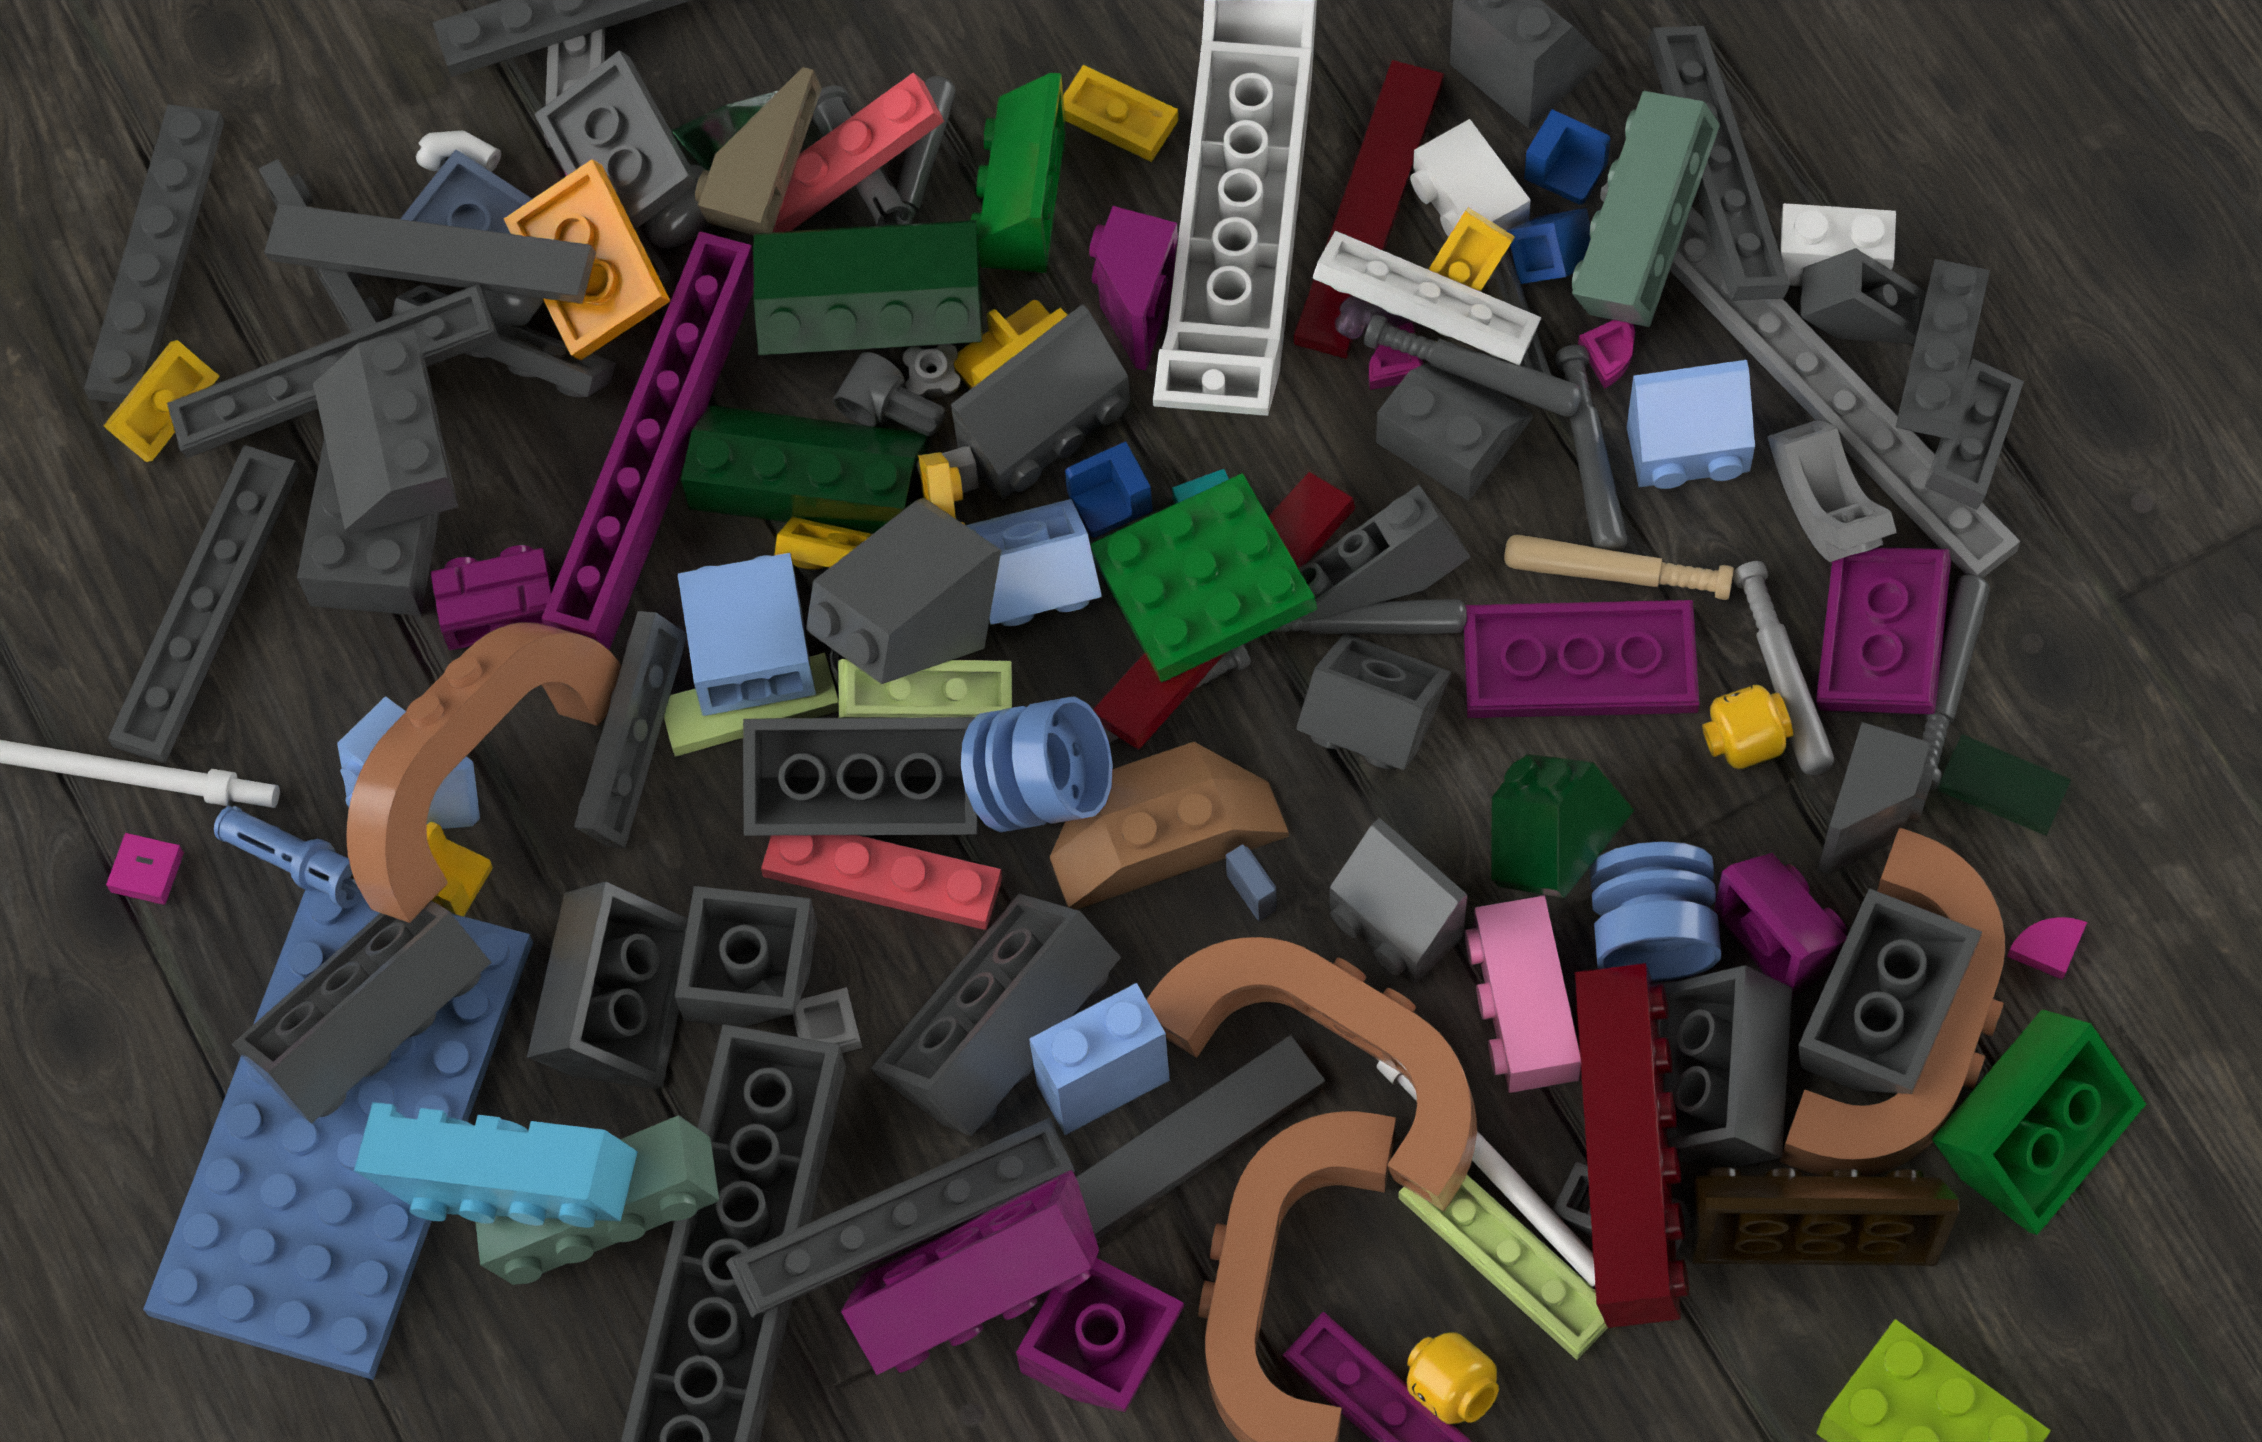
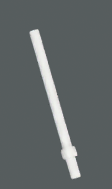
[0,740,280,808]
[1376,1058,1595,1288]

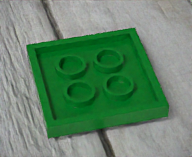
[1090,473,1318,683]

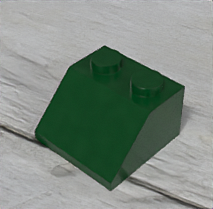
[1491,754,1635,898]

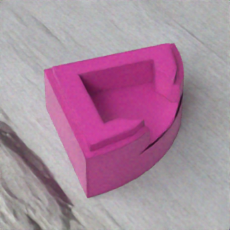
[1578,320,1635,389]
[1369,322,1423,390]
[2007,917,2087,980]

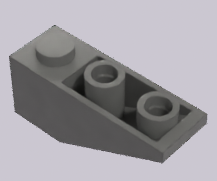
[1299,485,1470,623]

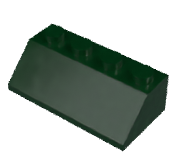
[754,220,984,355]
[681,405,930,534]

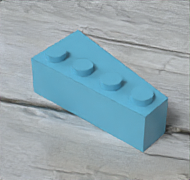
[354,1102,638,1228]

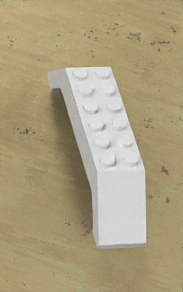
[1153,0,1317,416]

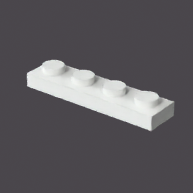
[1312,231,1541,365]

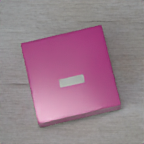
[106,833,184,905]

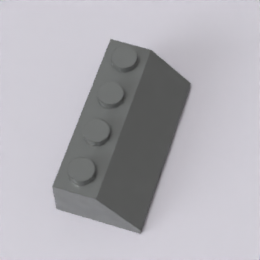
[743,717,979,836]
[870,893,1121,1136]
[232,900,491,1124]

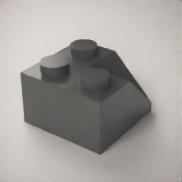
[675,886,818,1027]

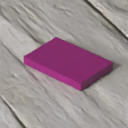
[1816,548,1951,714]

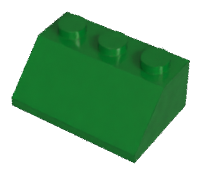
[971,73,1067,273]
[1932,1009,2146,1235]

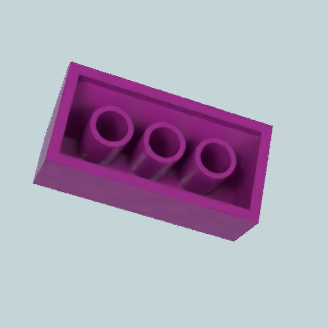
[841,1170,1099,1375]

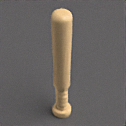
[1504,535,1734,600]

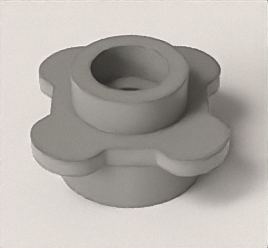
[903,344,961,399]

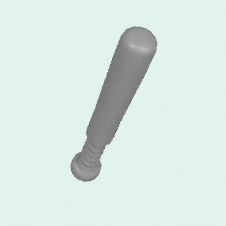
[1733,561,1834,775]

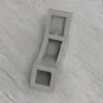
[1767,419,1897,562]

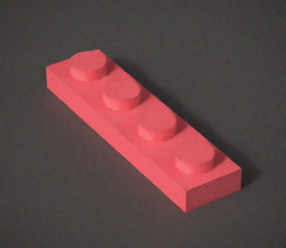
[773,72,945,232]
[761,835,1002,930]

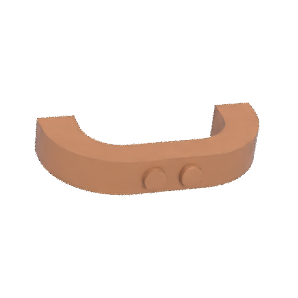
[347,622,621,923]
[1780,827,2005,1177]
[1147,937,1477,1211]
[1198,1111,1396,1442]

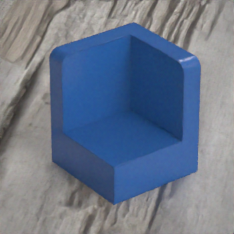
[1524,109,1611,205]
[1507,208,1591,284]
[1065,441,1153,537]

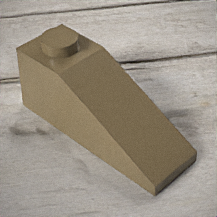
[695,67,822,236]

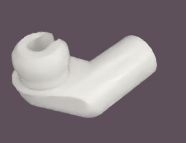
[416,130,501,172]

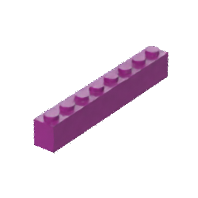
[541,231,754,650]

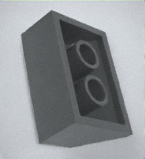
[951,304,1130,501]
[313,329,459,535]
[527,882,688,1089]
[1799,888,1982,1094]
[1659,965,1792,1167]

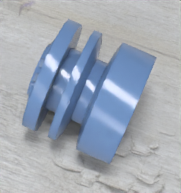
[961,696,1113,832]
[1590,842,1721,982]

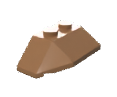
[1050,742,1289,910]

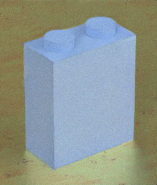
[678,553,816,716]
[1029,983,1170,1135]

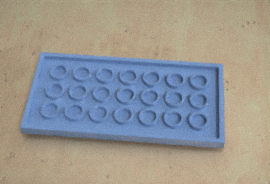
[143,889,533,1380]

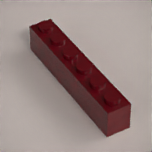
[1575,963,1689,1328]

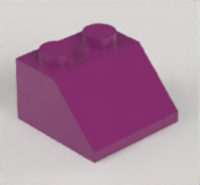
[1089,206,1178,371]
[1714,852,1848,1000]
[1016,1258,1184,1412]

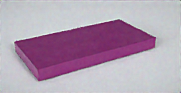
[1463,600,1699,718]

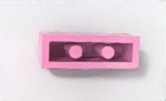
[1465,895,1581,1093]

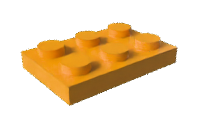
[504,159,670,360]

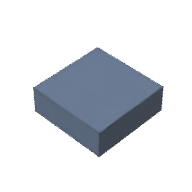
[1226,844,1277,921]

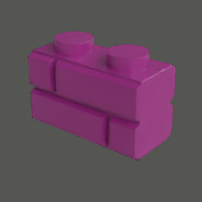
[431,545,554,651]

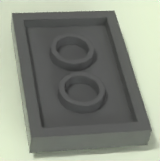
[534,50,698,229]

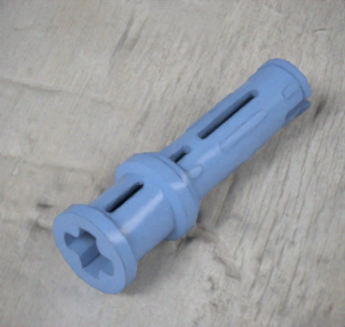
[214,806,363,908]

